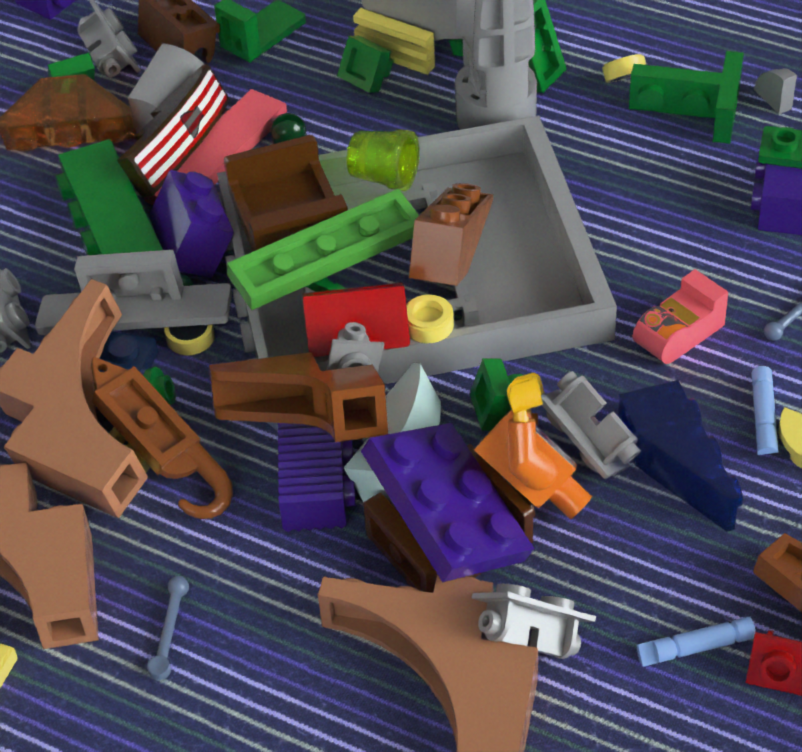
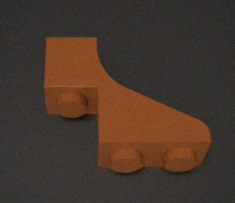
[209,352,388,442]

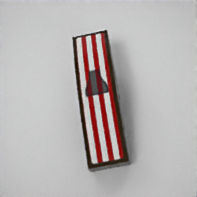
[117,64,230,198]

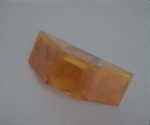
[0,74,137,152]

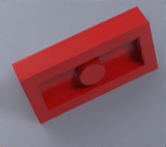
[303,282,410,357]

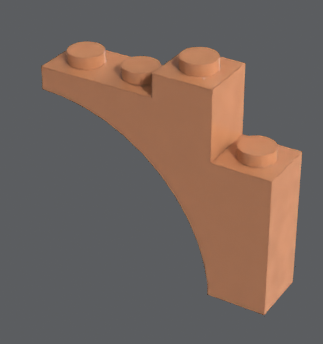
[0,279,148,519]
[0,462,99,649]
[318,575,538,752]

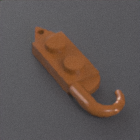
[90,357,233,519]

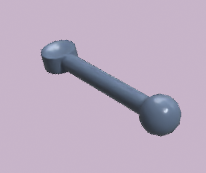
[764,301,802,341]
[147,576,189,680]

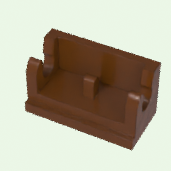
[137,0,220,64]

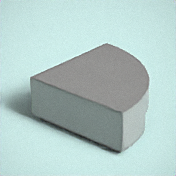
[754,68,797,114]

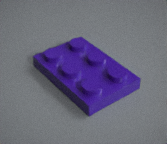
[361,423,535,582]

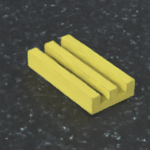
[353,8,435,75]

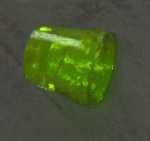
[347,129,420,191]

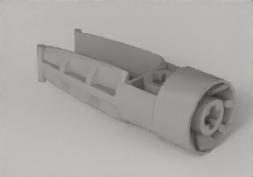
[455,0,537,129]

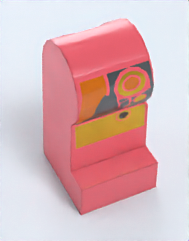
[632,269,728,364]

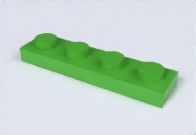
[227,188,419,311]

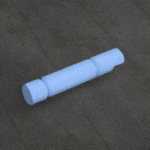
[751,366,778,455]
[637,616,756,667]

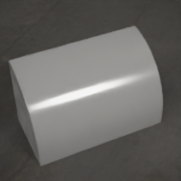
[128,43,204,132]

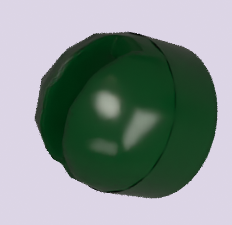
[271,113,307,144]

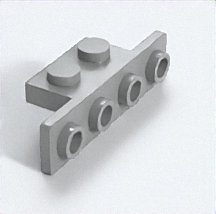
[35,250,232,335]

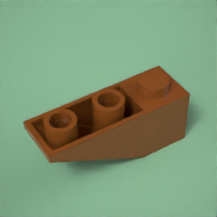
[409,183,494,286]

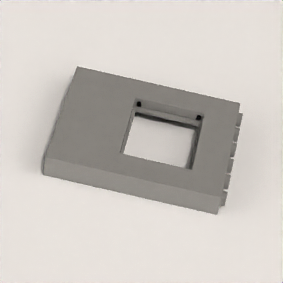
[217,116,617,384]

